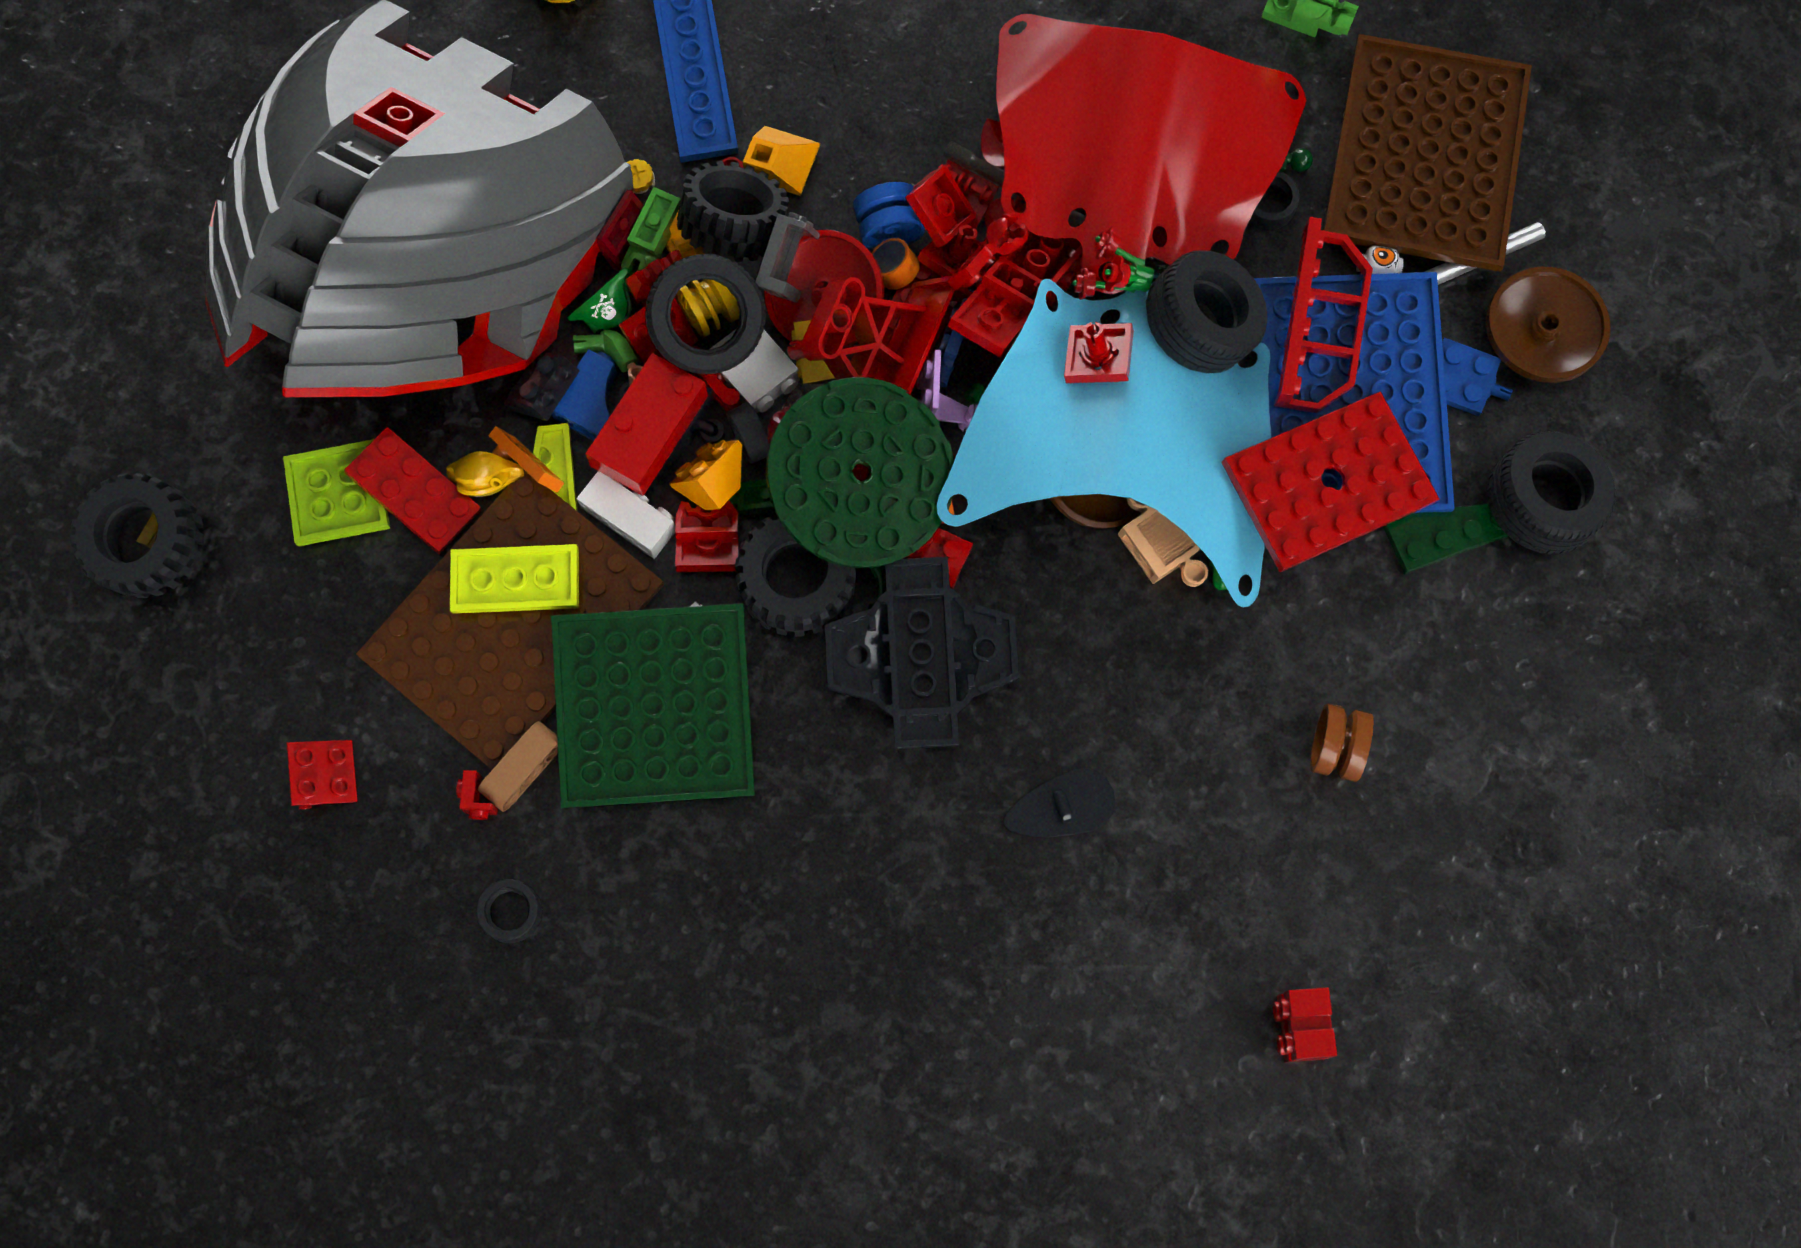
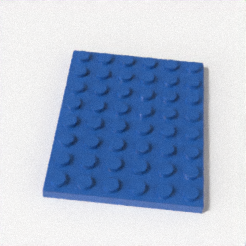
[1254,272,1455,513]

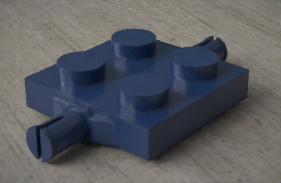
[938,290,974,387]

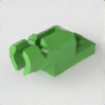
[1261,0,1359,37]
[619,187,681,276]

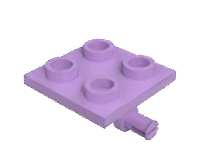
[917,350,978,431]

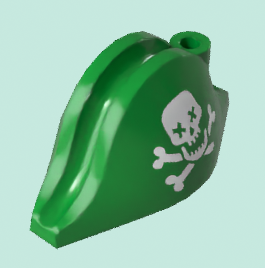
[567,267,632,334]

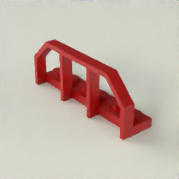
[1274,217,1373,413]

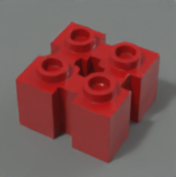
[1273,987,1337,1063]

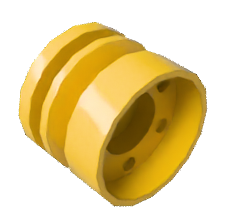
[676,279,740,338]

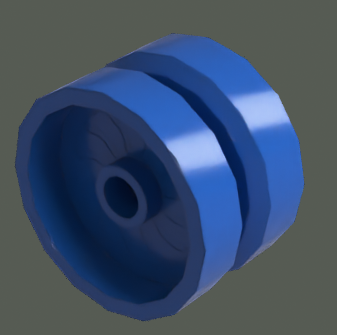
[853,182,925,251]

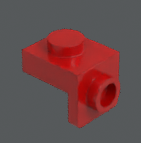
[456,770,498,820]

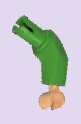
[573,329,643,386]

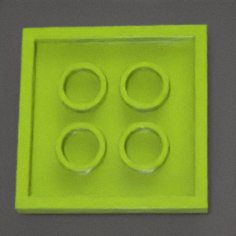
[283,439,390,546]

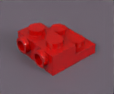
[905,165,977,248]

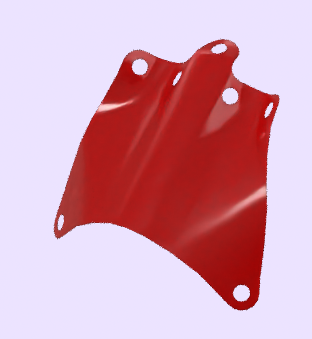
[996,14,1306,294]

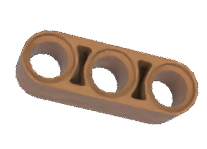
[478,721,558,812]

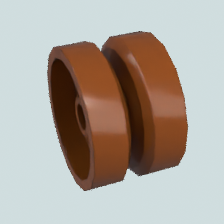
[1310,703,1374,782]

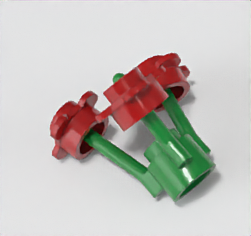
[1072,227,1154,300]

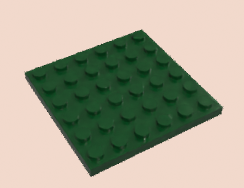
[551,604,755,808]

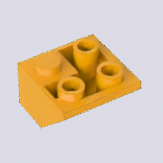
[743,126,820,196]
[669,440,742,510]

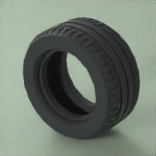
[645,254,766,374]

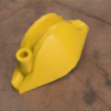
[446,451,524,497]

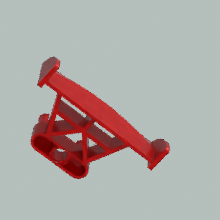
[787,276,972,395]

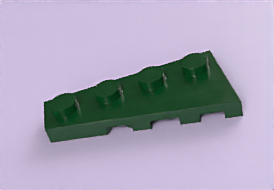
[1383,504,1508,574]

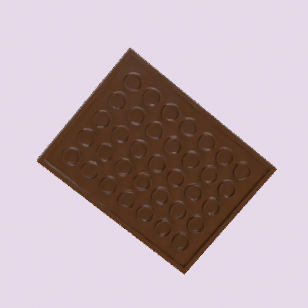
[1323,34,1532,272]
[356,469,665,770]

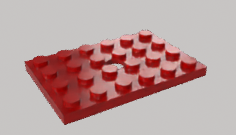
[1221,391,1440,572]

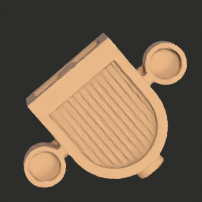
[1118,498,1208,587]

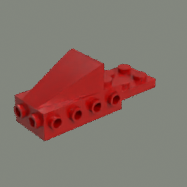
[948,231,1083,358]

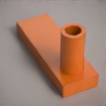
[488,426,564,493]

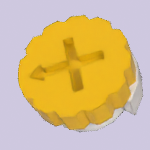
[627,159,655,194]

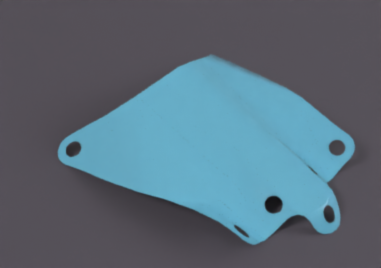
[936,275,1271,608]

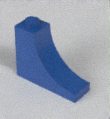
[552,349,618,441]

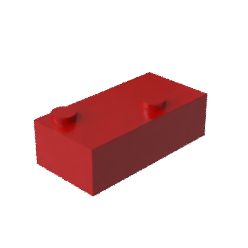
[585,353,708,496]

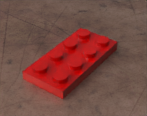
[344,427,481,554]

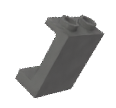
[755,212,820,303]

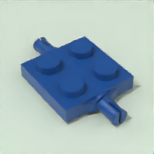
[1442,338,1513,416]

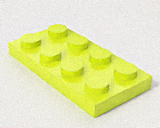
[450,544,579,614]

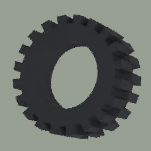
[677,161,789,262]

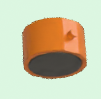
[872,238,920,290]

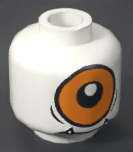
[1356,245,1403,274]

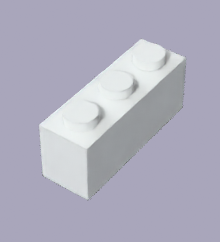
[576,471,675,559]

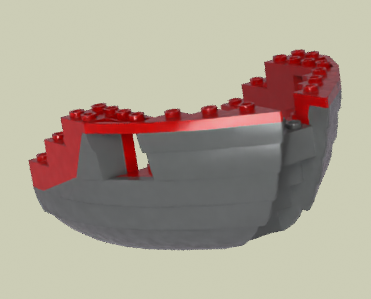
[205,0,633,397]

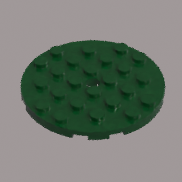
[766,377,954,568]

